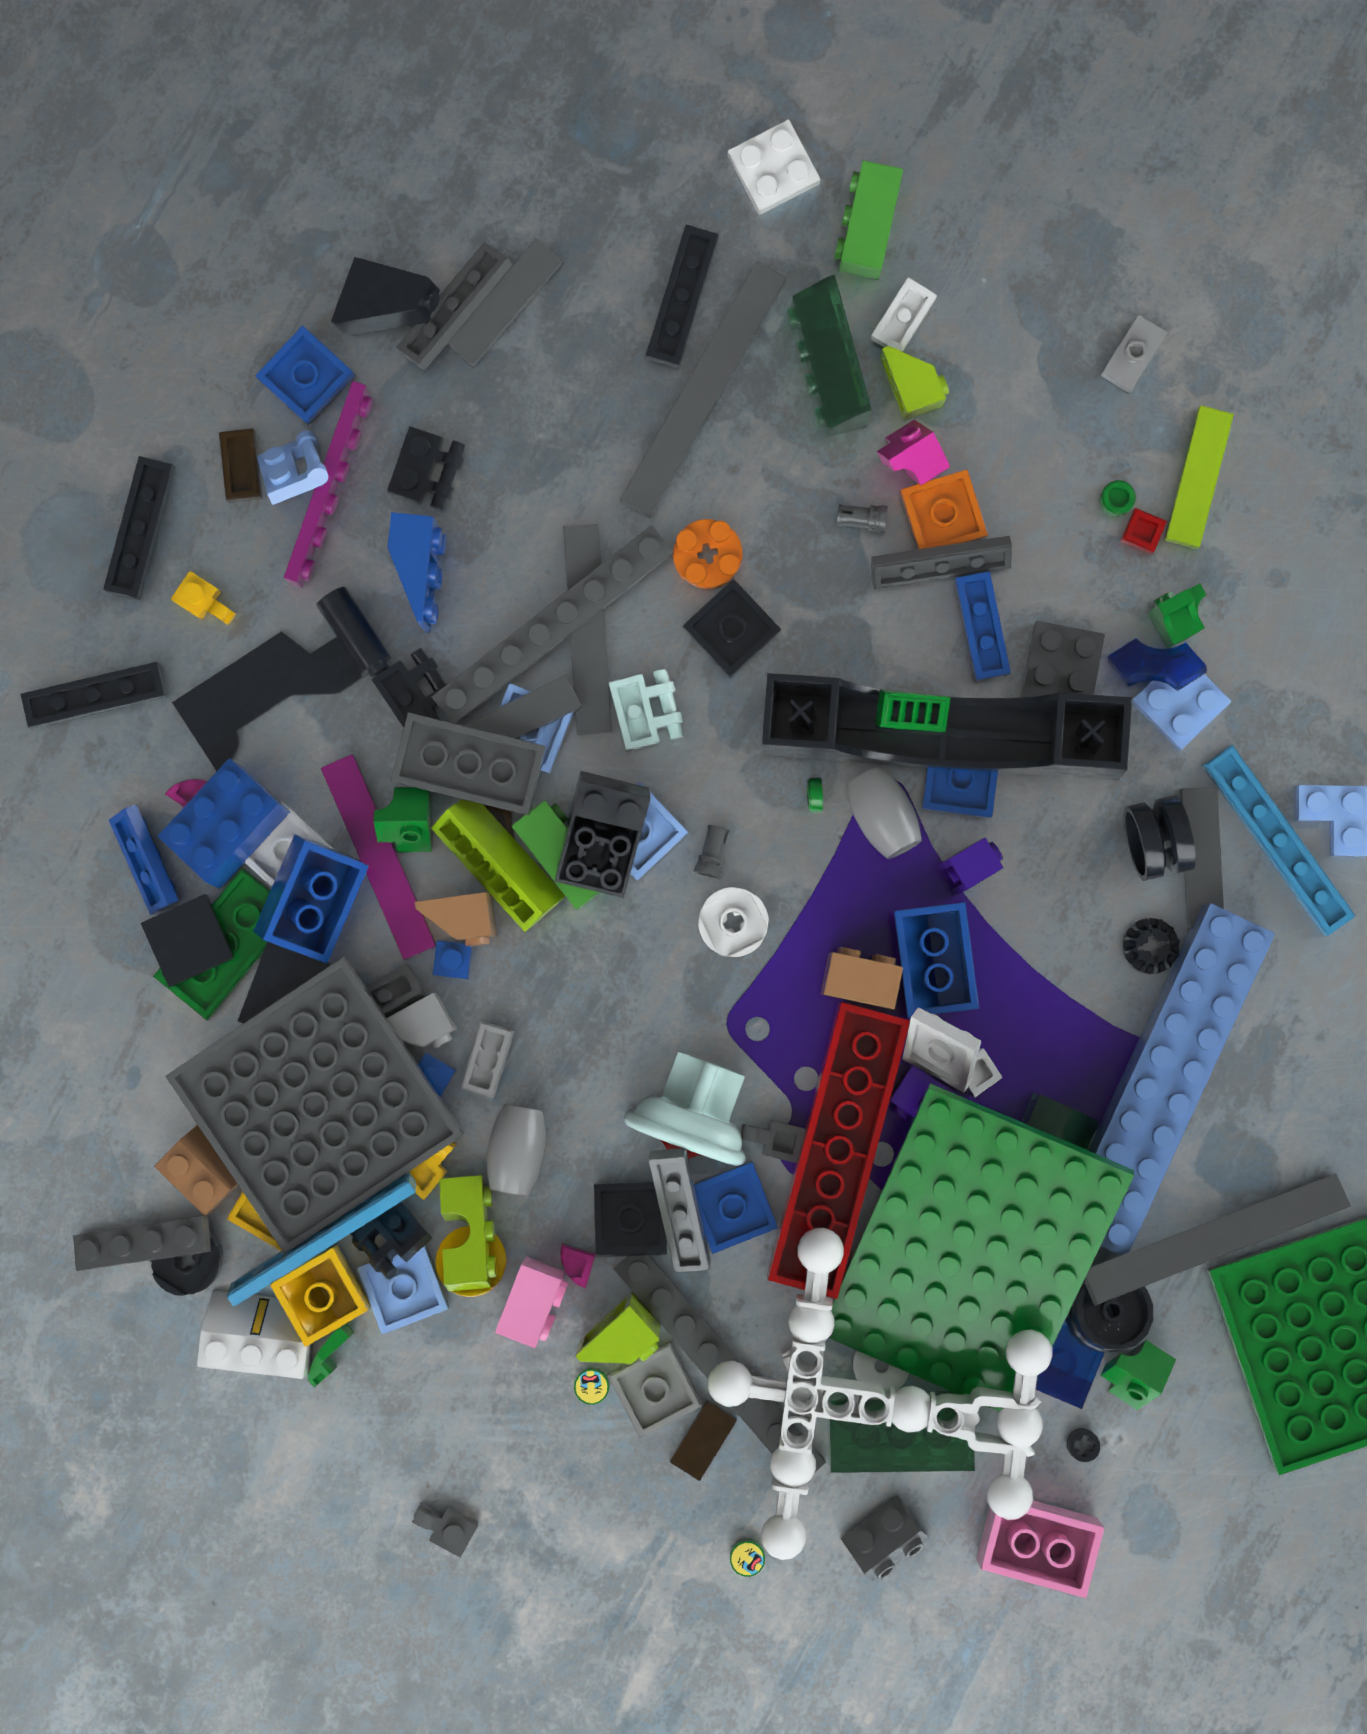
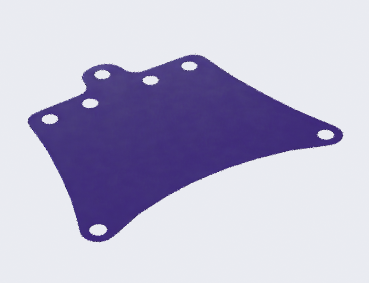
[726,779,1140,1190]

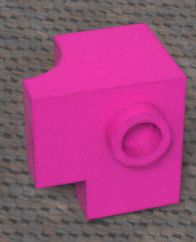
[877,420,950,485]

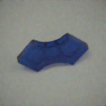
[1107,638,1207,691]

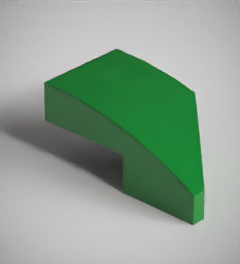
[307,1323,354,1388]

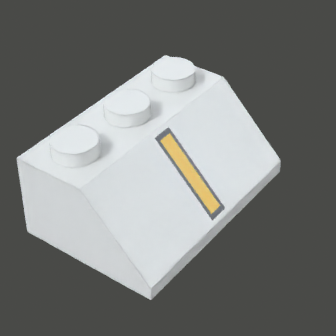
[197,1289,314,1379]

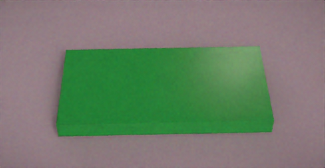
[153,868,271,1021]

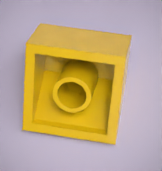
[270,1245,371,1347]

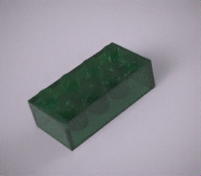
[828,1391,975,1473]

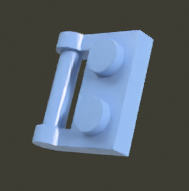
[257,430,328,505]

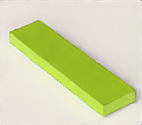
[1164,405,1234,549]

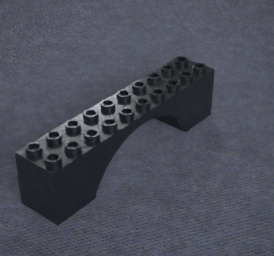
[762,673,1132,781]

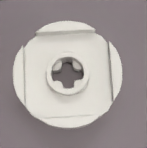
[698,887,769,957]

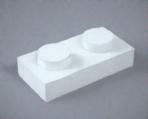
[870,277,937,352]

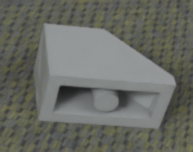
[387,992,457,1049]

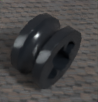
[1066,1428,1101,1462]

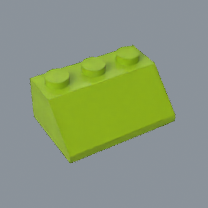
[575,1291,661,1364]

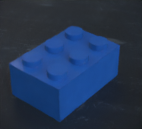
[158,758,291,889]
[253,834,369,964]

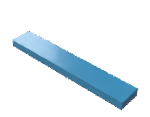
[1202,745,1356,936]
[227,1172,416,1307]

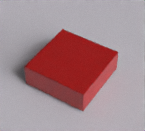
[1120,508,1167,555]

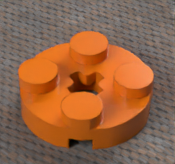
[673,519,743,590]

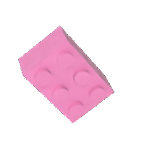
[976,1500,1104,1598]

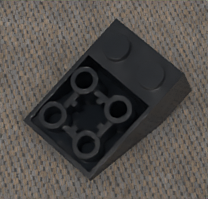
[555,771,651,898]

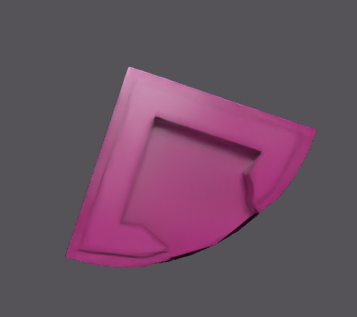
[165,779,207,807]
[560,1243,596,1289]

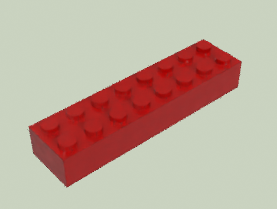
[766,1002,910,1299]

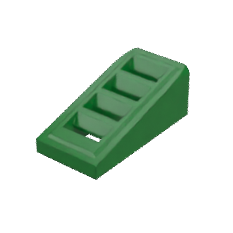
[875,689,951,732]

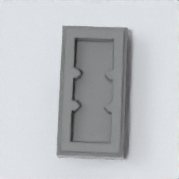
[1100,314,1168,394]
[460,1021,515,1099]

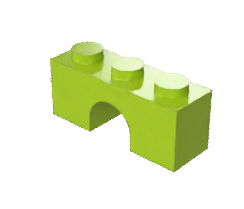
[439,1175,497,1292]

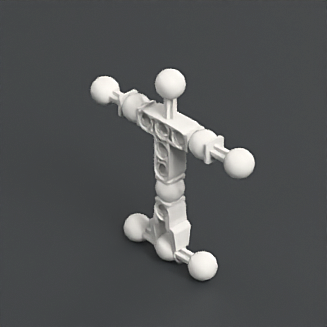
[707,1228,1053,1560]

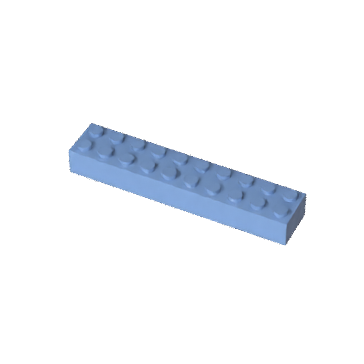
[1088,903,1276,1255]

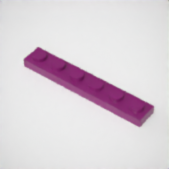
[283,381,373,588]

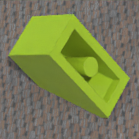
[880,346,949,421]

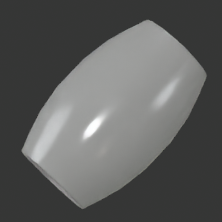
[847,767,922,859]
[487,1105,546,1196]

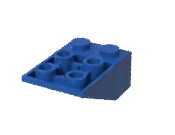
[387,512,446,633]

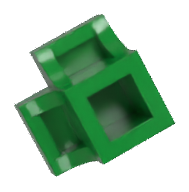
[1147,583,1207,649]
[373,787,433,852]
[1100,1340,1176,1410]

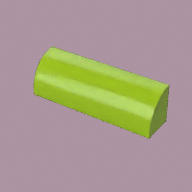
[431,799,565,932]

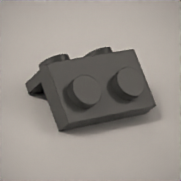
[841,1496,929,1580]

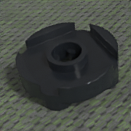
[150,1231,223,1296]

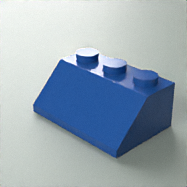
[894,902,979,1018]

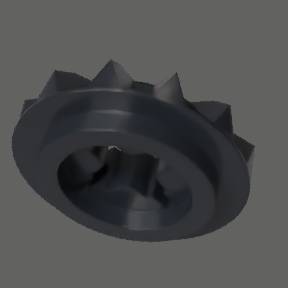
[1123,918,1180,974]

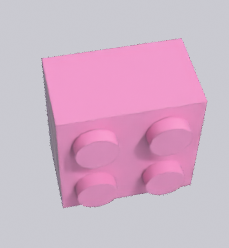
[495,1256,569,1348]

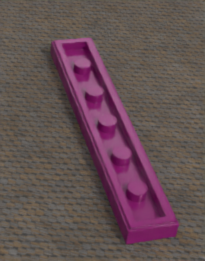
[320,754,436,960]

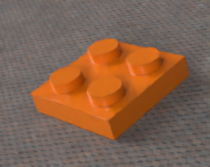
[900,469,988,550]

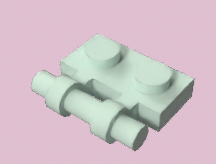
[609,669,684,751]

